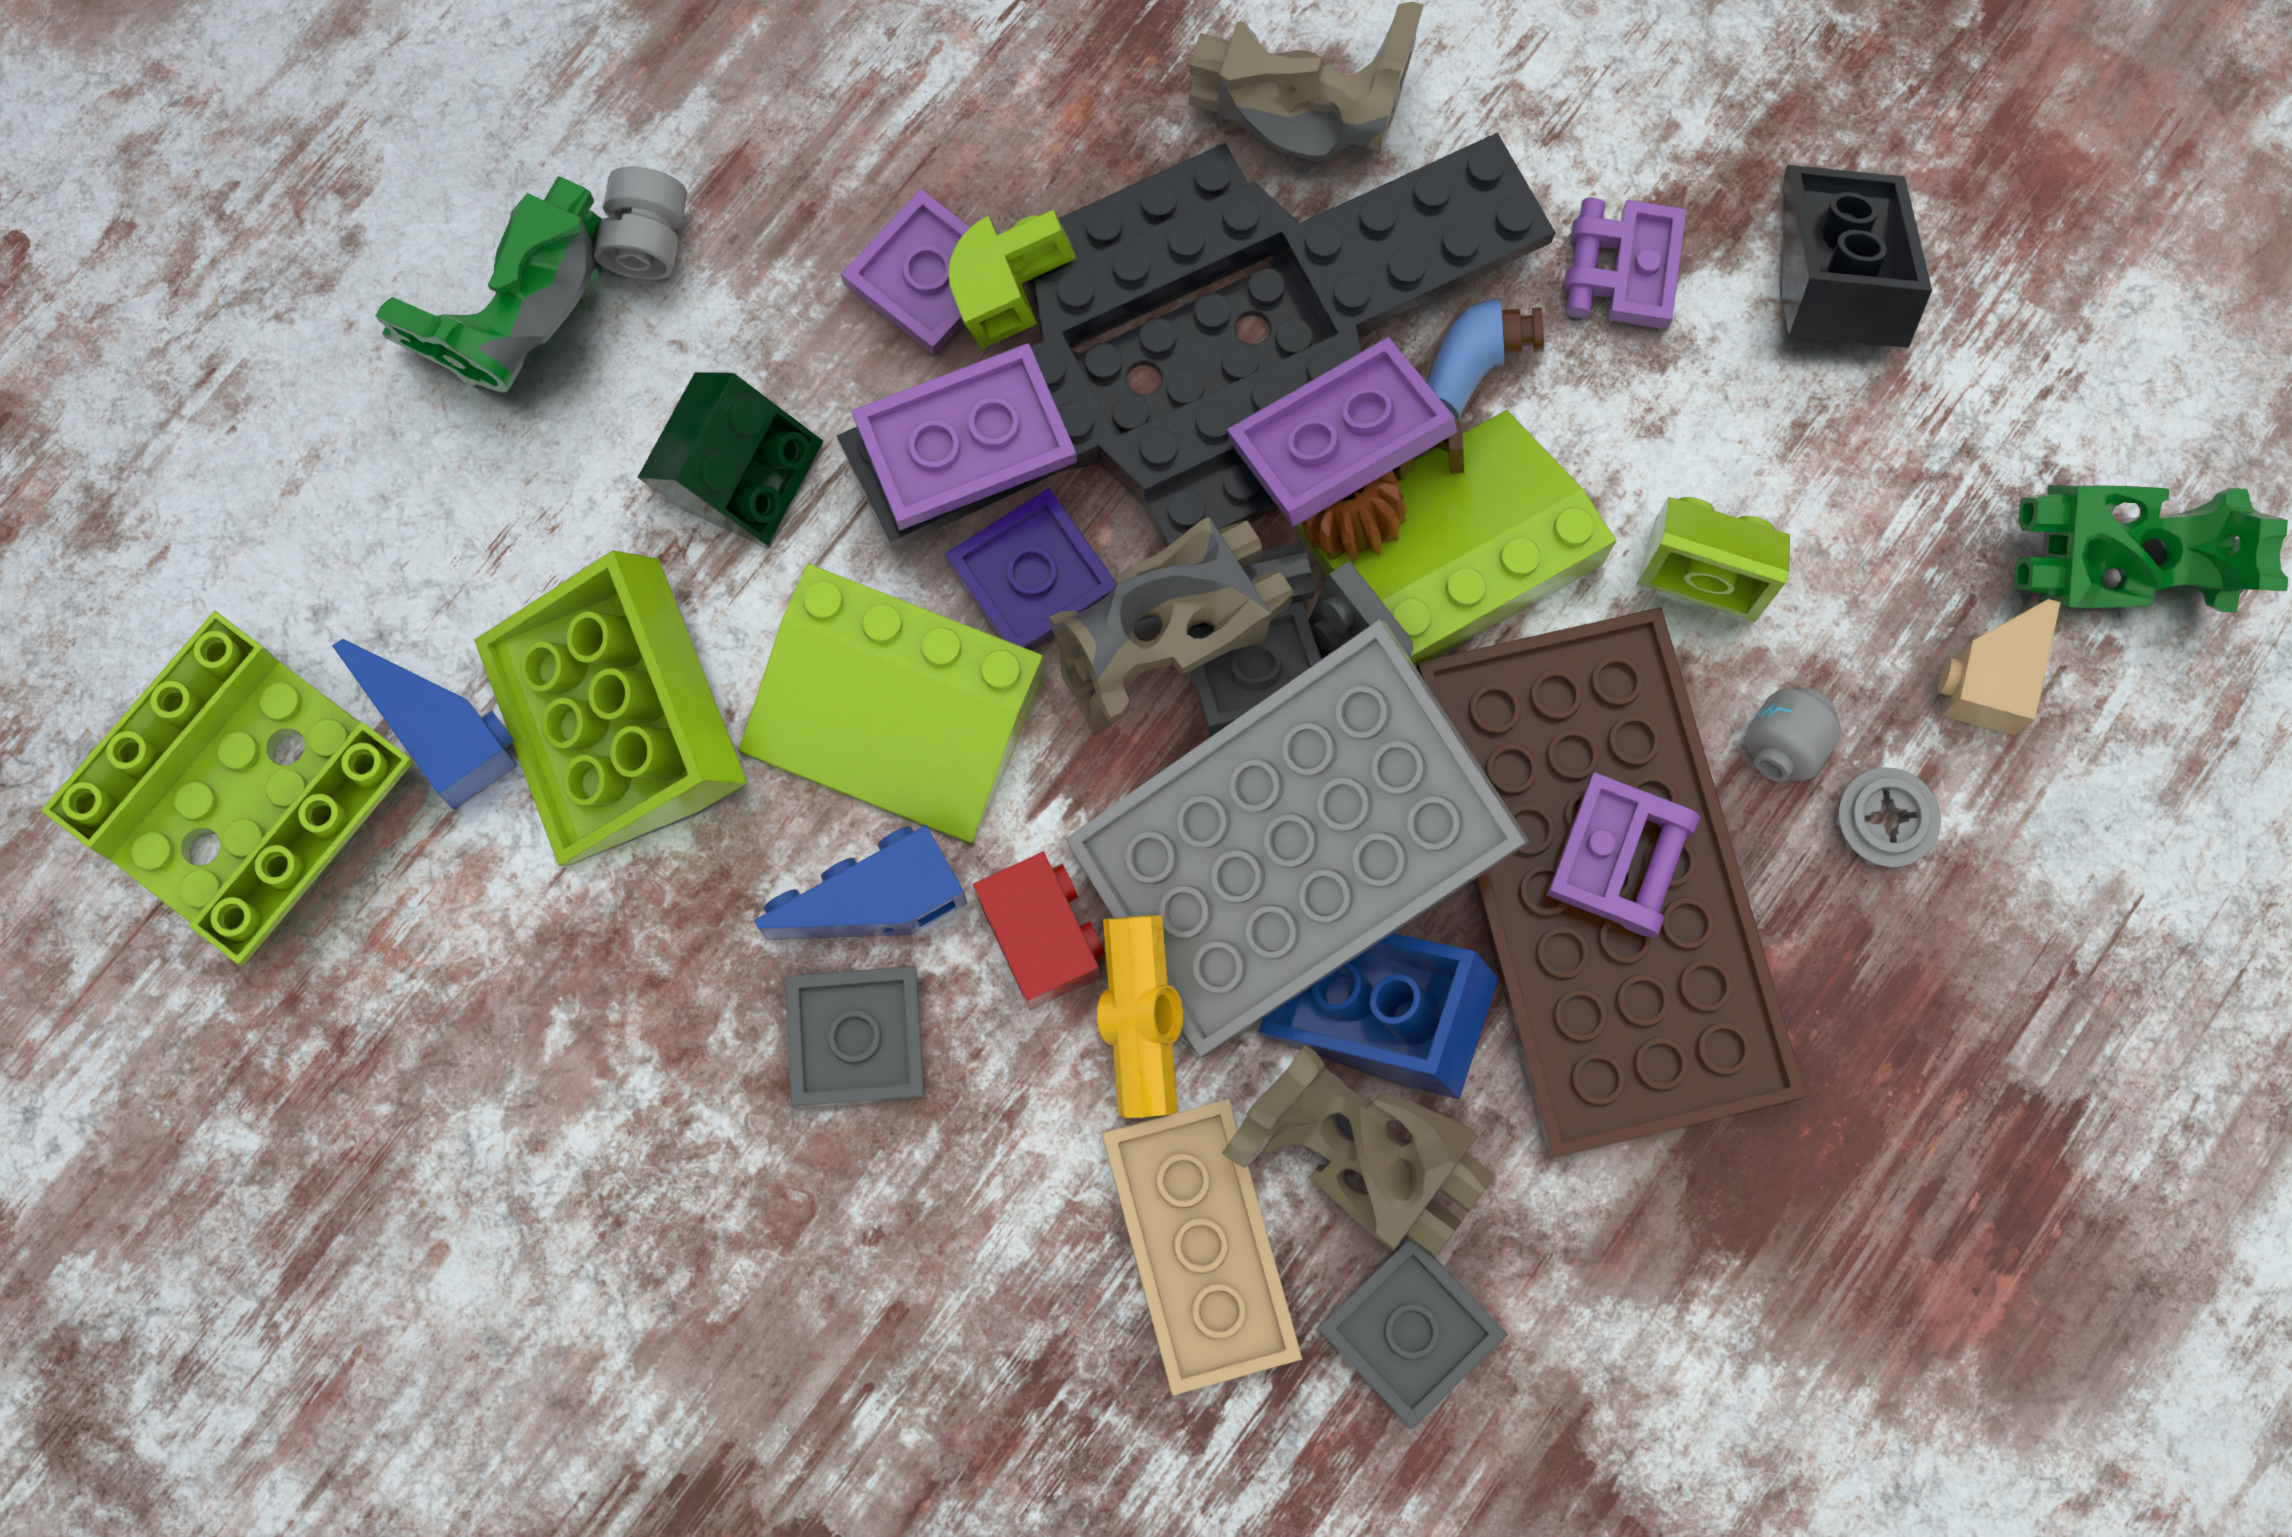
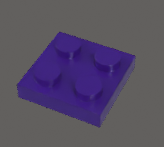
[945,488,1115,650]

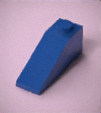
[332,638,517,810]

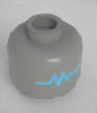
[1745,687,1842,782]

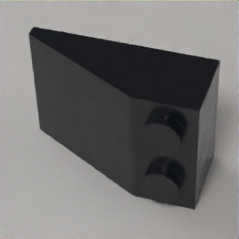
[1782,165,1932,348]

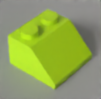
[1636,497,1790,622]

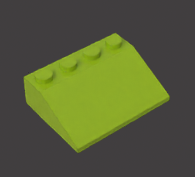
[1297,410,1617,667]
[474,550,747,866]
[738,563,1045,846]

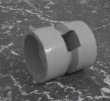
[593,166,687,280]

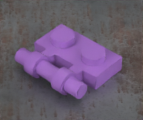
[1564,197,1687,330]

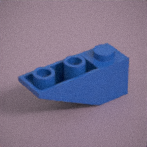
[754,825,968,940]

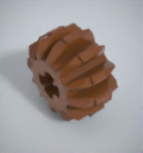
[1301,470,1407,563]

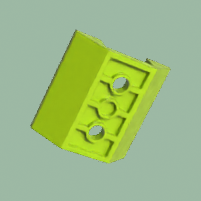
[40,610,414,967]

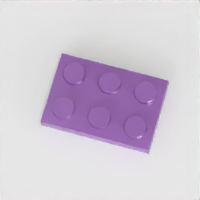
[1227,337,1457,527]
[851,343,1077,531]

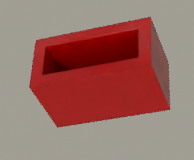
[973,851,1106,1011]

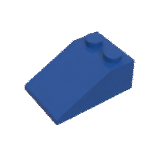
[1258,933,1499,1099]

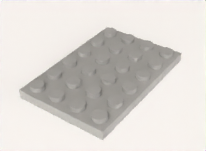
[1065,619,1530,1058]

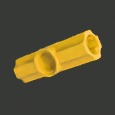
[1097,915,1184,1118]

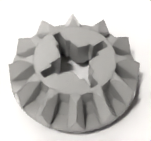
[1836,767,1941,870]

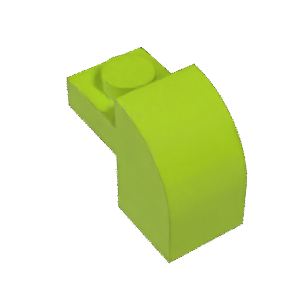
[949,209,1077,349]

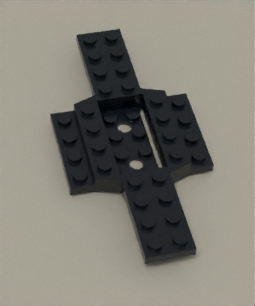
[837,132,1556,550]

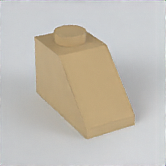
[1937,599,2061,736]

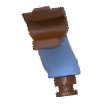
[1393,299,1544,480]

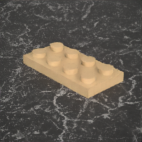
[1102,1099,1302,1396]

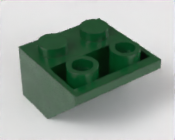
[637,372,823,546]

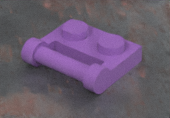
[1546,772,1700,938]

